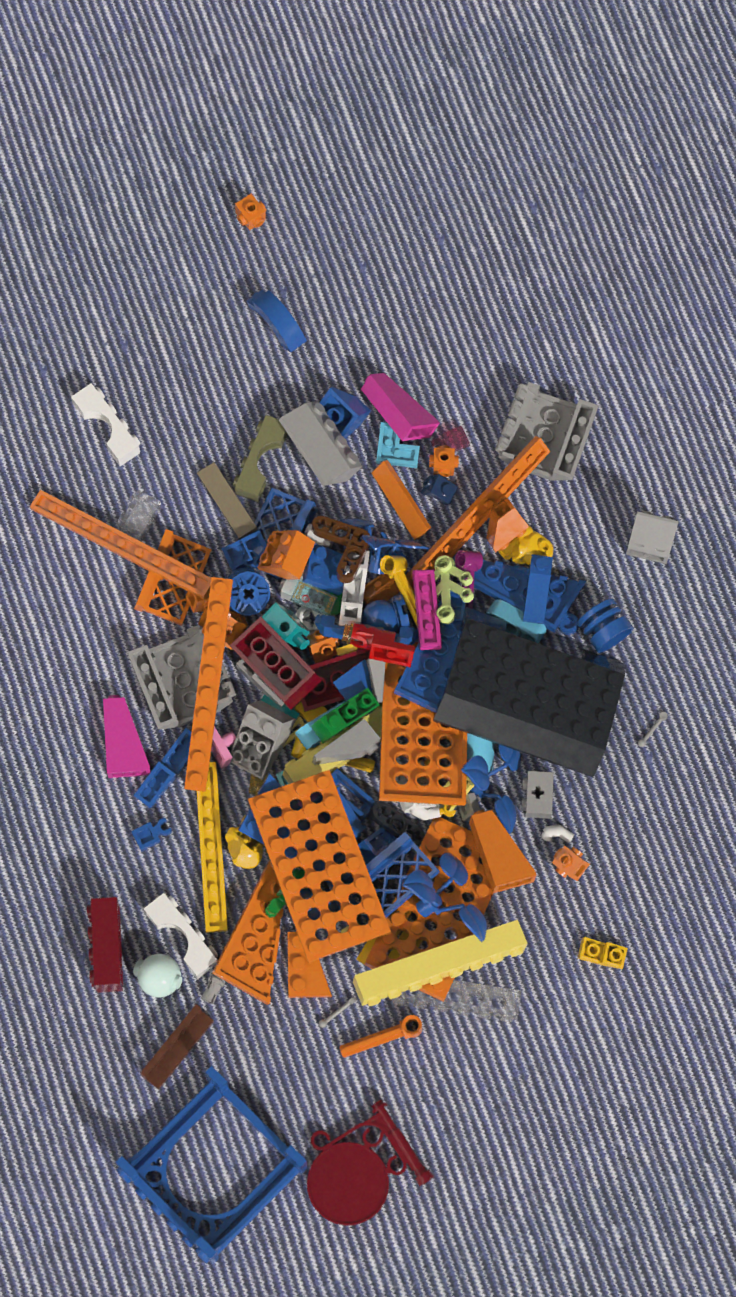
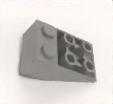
[626,511,679,564]
[230,700,295,780]

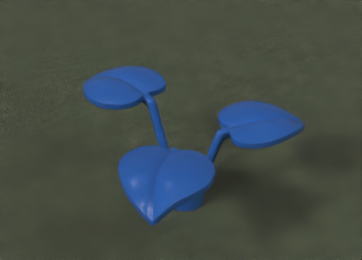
[338,518,430,574]
[461,745,521,834]
[402,853,487,942]

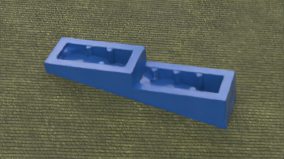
[134,728,192,808]
[334,824,397,882]

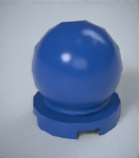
[360,594,410,633]

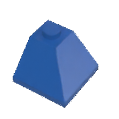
[319,387,371,439]

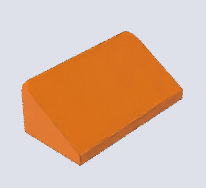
[363,574,400,605]

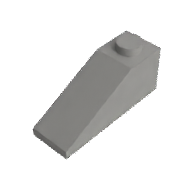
[312,719,381,765]

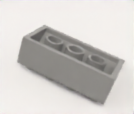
[279,401,363,486]

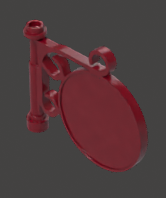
[307,1099,434,1226]

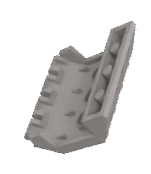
[495,382,599,481]
[127,625,236,730]

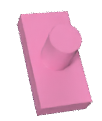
[211,727,236,769]

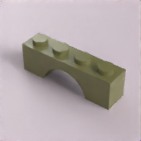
[233,415,288,503]

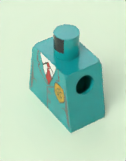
[262,602,310,650]

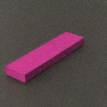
[412,570,442,650]

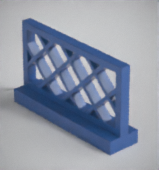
[249,488,318,581]
[344,832,440,922]

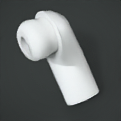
[541,825,575,843]

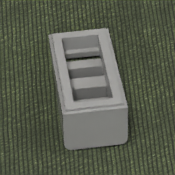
[367,659,386,704]

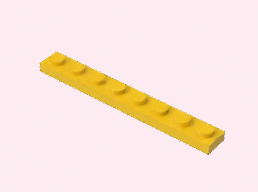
[197,762,228,933]

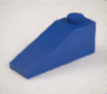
[523,554,553,624]

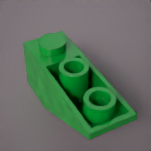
[311,688,380,743]

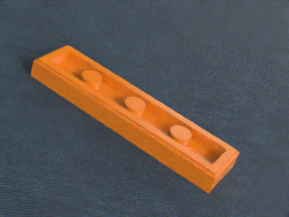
[372,460,431,540]

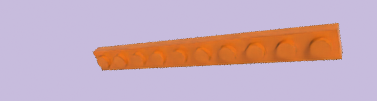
[396,436,551,591]
[30,490,211,600]
[184,577,233,792]

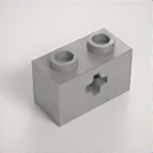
[521,771,554,819]

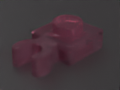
[431,425,470,452]

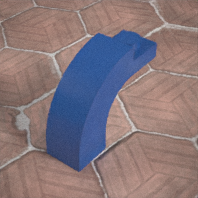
[246,290,307,352]

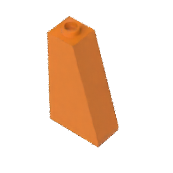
[469,810,537,893]

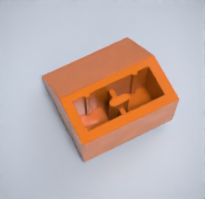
[486,498,529,552]
[257,530,315,580]

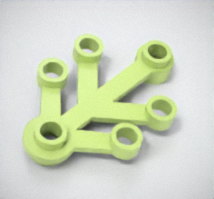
[434,555,474,624]

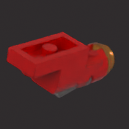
[342,622,415,667]

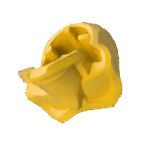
[498,526,554,565]
[225,815,264,869]

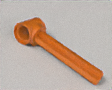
[340,1015,423,1058]

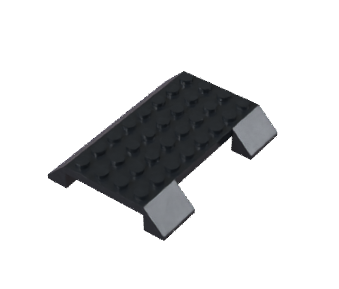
[433,607,625,777]

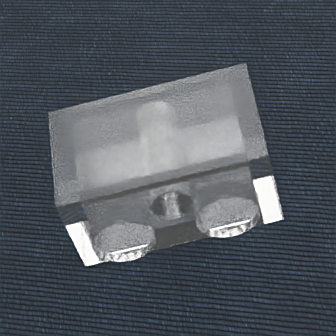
[117,490,161,542]

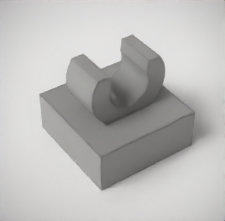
[458,793,485,821]

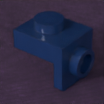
[421,474,458,505]

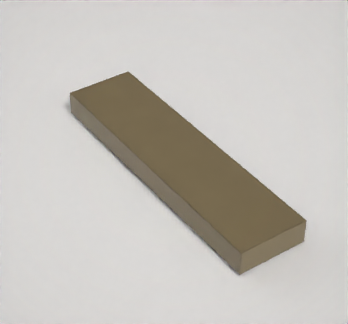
[197,462,257,540]

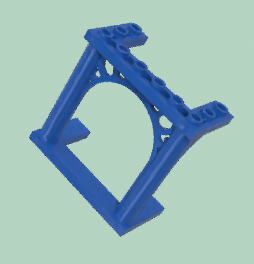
[115,1066,307,1264]

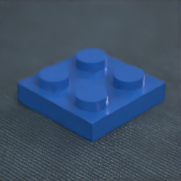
[302,543,346,596]

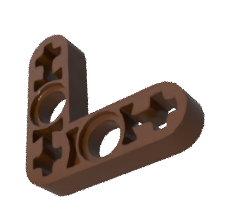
[312,516,370,583]

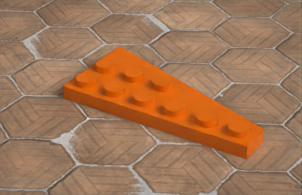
[212,860,284,1005]

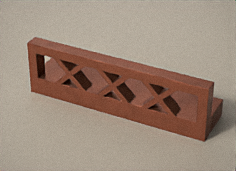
[140,1004,214,1090]

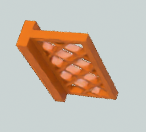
[134,529,212,626]

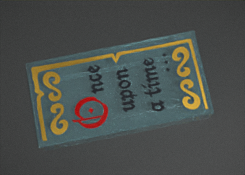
[290,580,337,616]

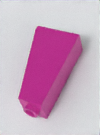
[361,373,440,441]
[103,695,151,778]

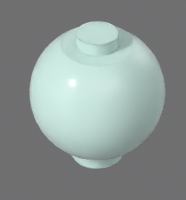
[133,954,182,998]

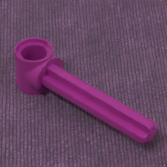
[455,550,483,609]

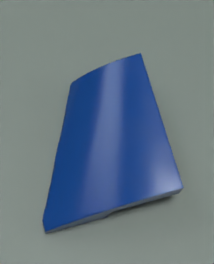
[221,530,267,572]
[333,659,373,702]

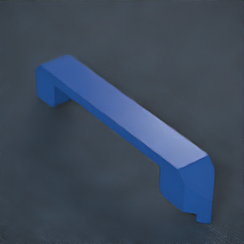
[315,614,419,645]

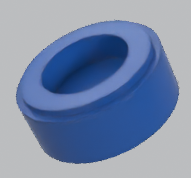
[558,613,579,635]

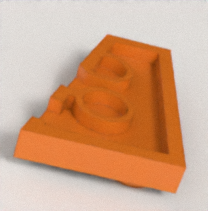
[288,932,332,998]

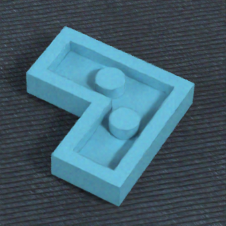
[376,422,420,468]

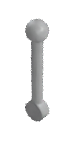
[638,712,668,747]
[319,997,357,1028]

